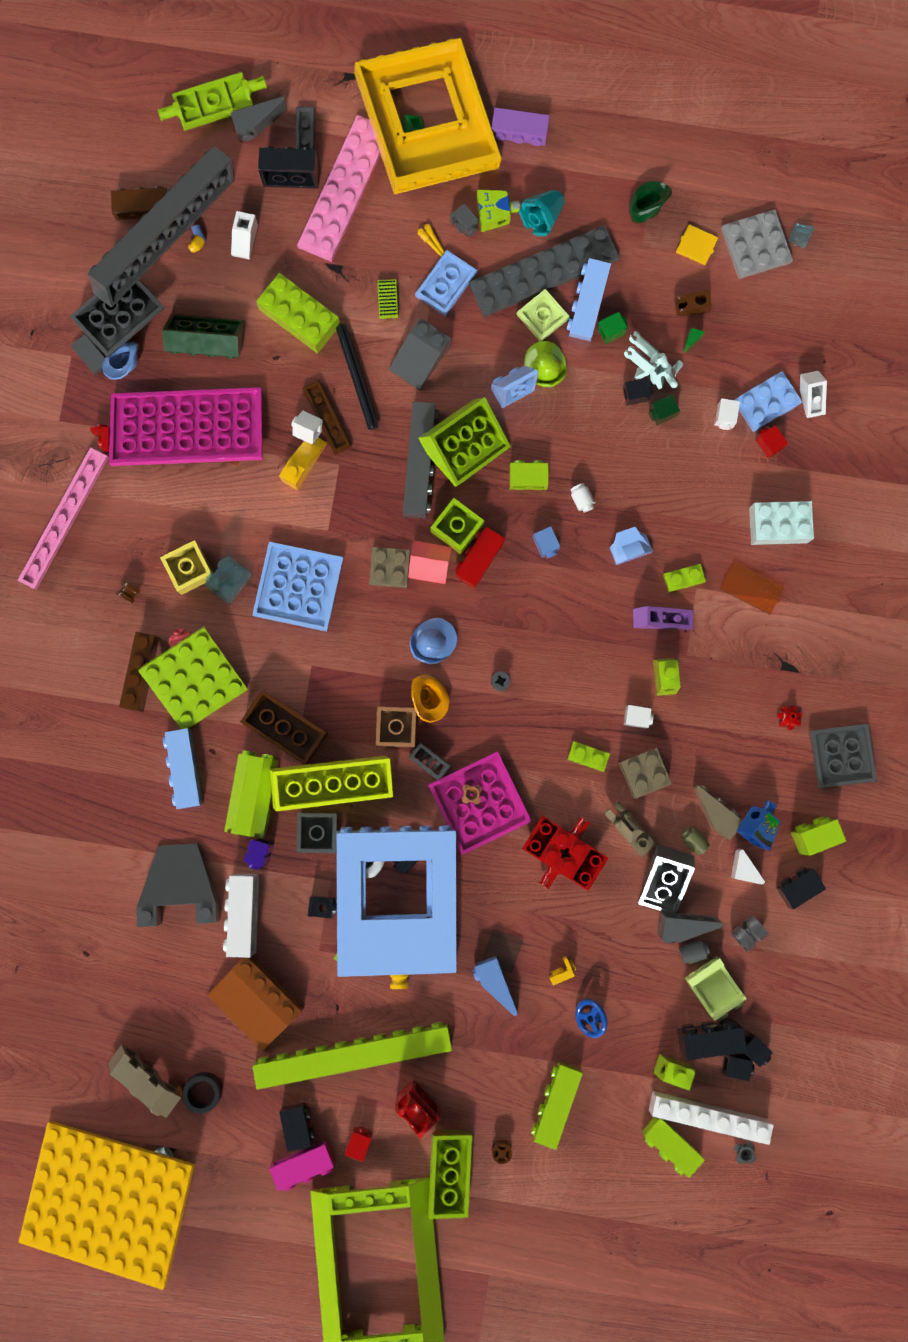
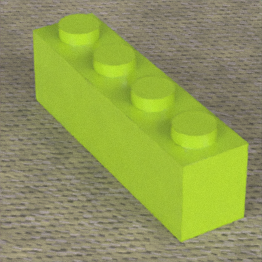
[531,1061,583,1150]

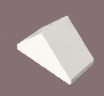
[731,849,765,884]

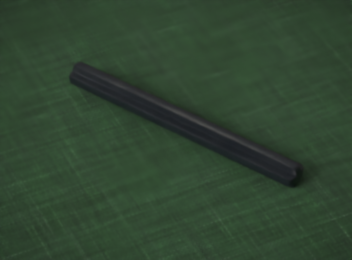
[336,324,379,430]

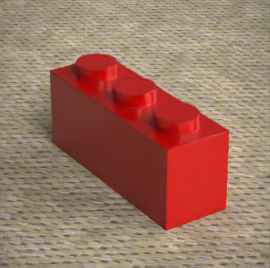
[454,527,506,589]

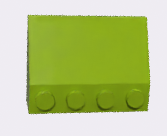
[419,397,511,487]

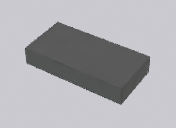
[70,334,105,376]

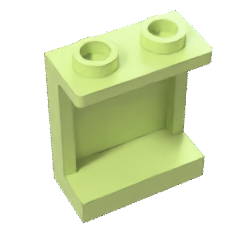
[684,956,747,1021]

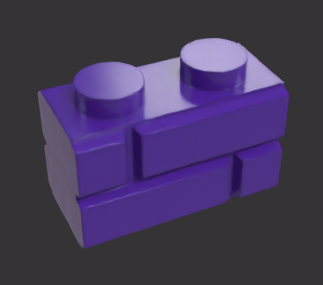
[244,838,274,870]

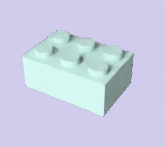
[749,501,814,545]

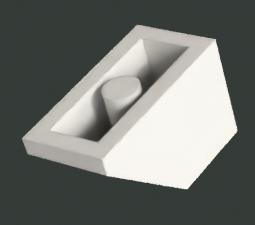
[800,371,827,418]

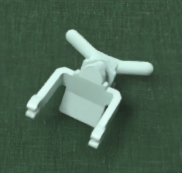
[624,331,683,389]

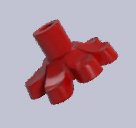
[777,706,802,731]

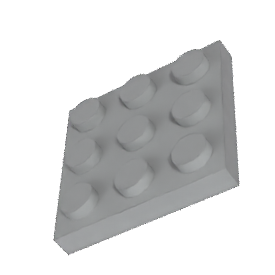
[721,209,793,279]

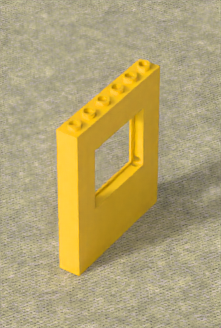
[354,38,501,195]

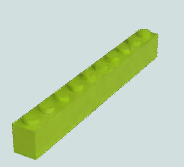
[252,1022,452,1090]

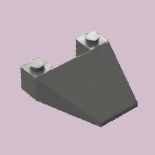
[136,843,220,927]

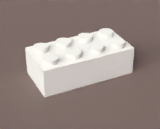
[223,873,259,957]

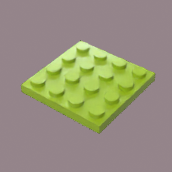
[138,626,248,729]

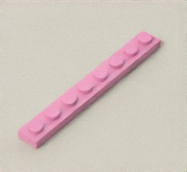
[17,447,109,590]

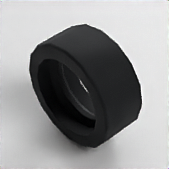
[182,1072,222,1114]

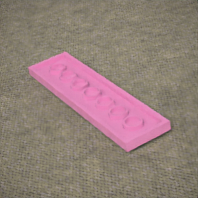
[297,115,381,262]

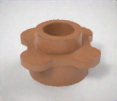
[462,784,482,804]

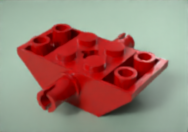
[521,815,609,891]

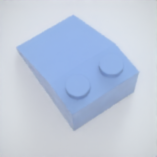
[491,366,538,408]

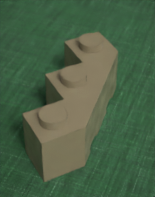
[108,1045,181,1118]

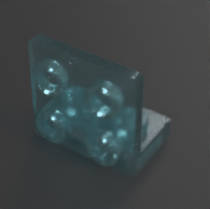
[205,555,253,605]

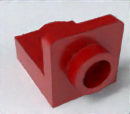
[90,424,110,454]

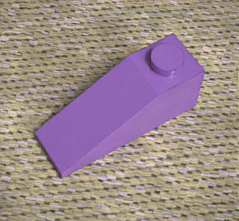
[633,606,693,629]

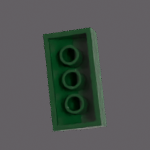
[162,314,245,358]

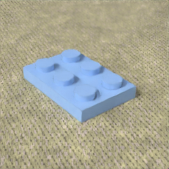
[734,371,802,432]

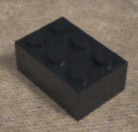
[258,146,319,189]
[677,1019,747,1061]

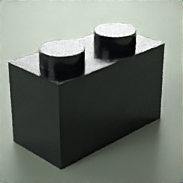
[776,867,826,910]
[279,1102,315,1152]

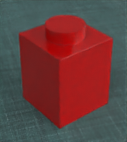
[756,425,788,458]
[345,1126,372,1162]

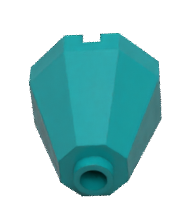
[519,190,565,236]

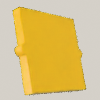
[676,224,718,265]

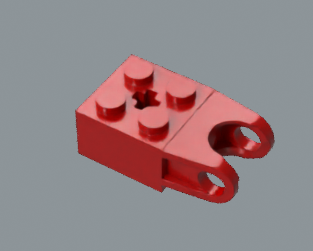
[395,1079,440,1138]

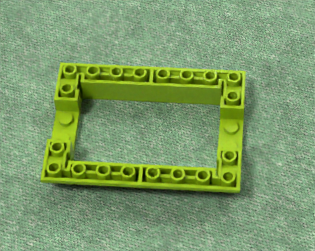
[310,1177,445,1342]

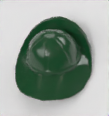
[629,181,672,223]

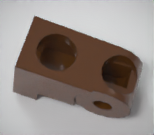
[674,290,712,316]

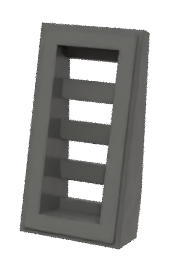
[409,742,450,781]

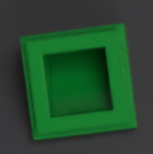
[401,115,424,137]
[683,328,705,352]

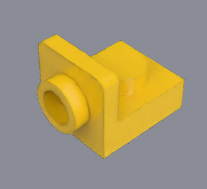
[549,956,576,985]

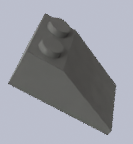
[389,318,451,391]
[638,844,695,913]

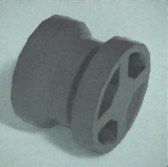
[491,672,510,692]

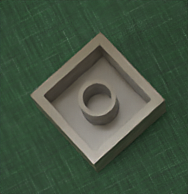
[618,748,672,799]

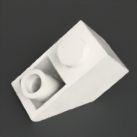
[231,211,258,260]

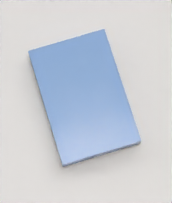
[415,250,477,317]

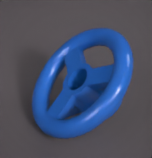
[575,999,607,1038]

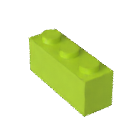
[642,1117,705,1178]

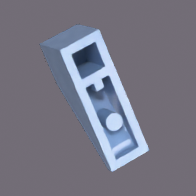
[473,955,518,1016]

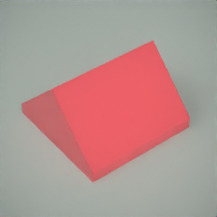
[408,541,452,584]

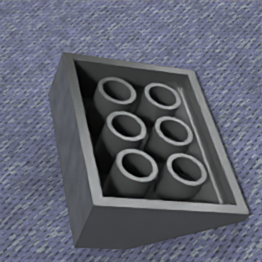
[70,280,165,358]

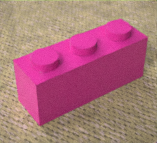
[269,1139,335,1191]

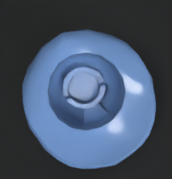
[102,341,139,380]
[410,618,457,664]

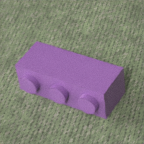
[491,108,550,146]

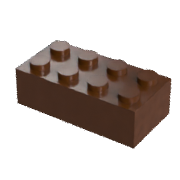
[240,690,328,765]

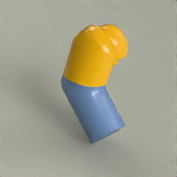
[188,225,206,253]

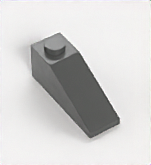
[230,96,287,142]
[657,911,723,944]

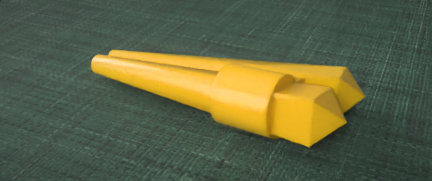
[418,224,445,257]

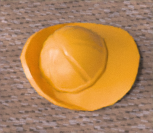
[411,674,450,723]

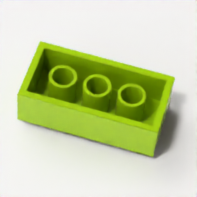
[256,273,340,354]

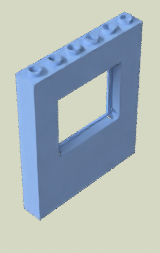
[336,825,456,977]

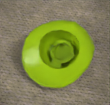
[524,341,567,387]

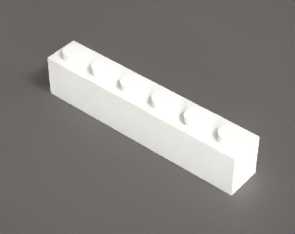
[649,1091,774,1145]

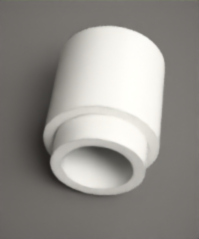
[571,483,596,513]

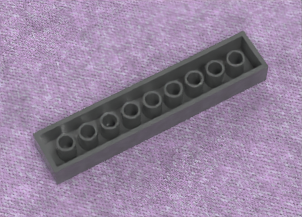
[88,146,234,308]

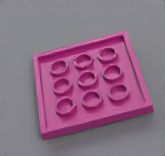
[428,752,532,855]

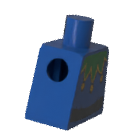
[737,800,780,851]

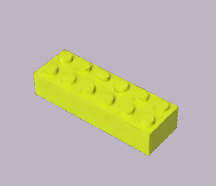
[270,756,393,811]

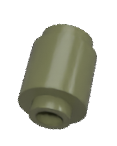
[681,826,710,855]

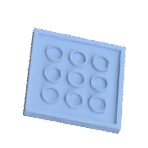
[252,542,344,632]

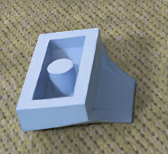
[610,527,653,565]

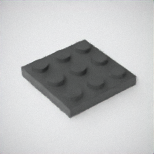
[809,724,877,788]

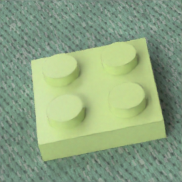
[517,289,570,341]

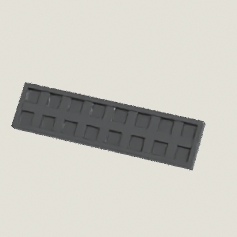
[469,225,619,318]

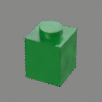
[597,312,628,344]

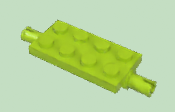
[157,72,267,131]

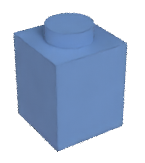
[533,527,560,558]

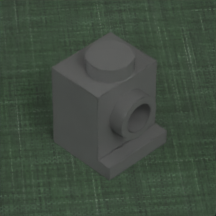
[450,204,479,237]

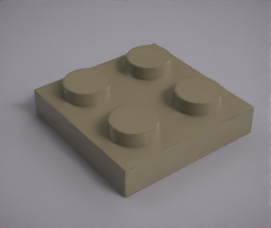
[369,547,410,588]

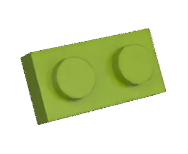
[663,564,706,593]
[567,741,610,772]

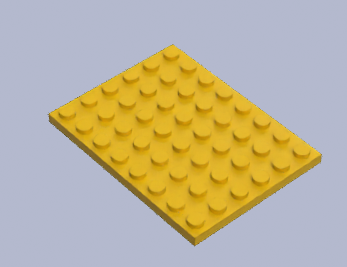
[18,1121,195,1290]

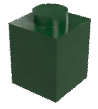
[648,394,680,425]

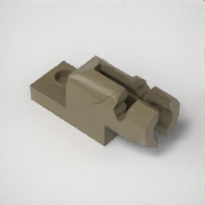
[604,800,656,857]

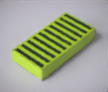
[377,279,398,319]

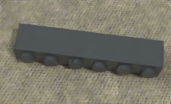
[403,402,439,519]

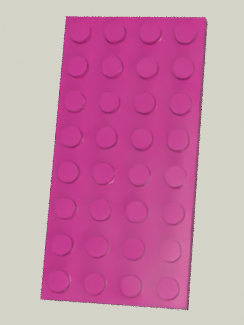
[109,387,263,466]

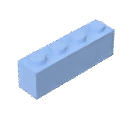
[567,258,611,341]
[163,728,203,809]

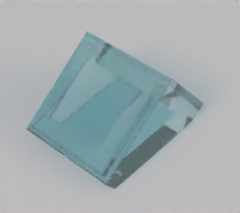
[787,224,815,248]

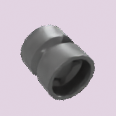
[731,915,769,952]

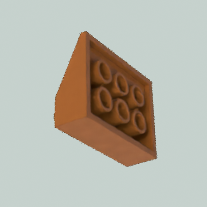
[207,956,304,1051]

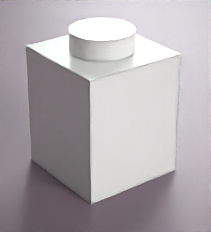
[714,398,740,430]
[292,411,323,445]
[623,705,654,729]

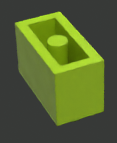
[509,460,548,490]

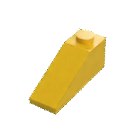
[279,438,327,491]

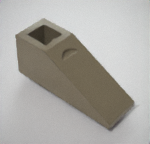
[693,785,743,840]

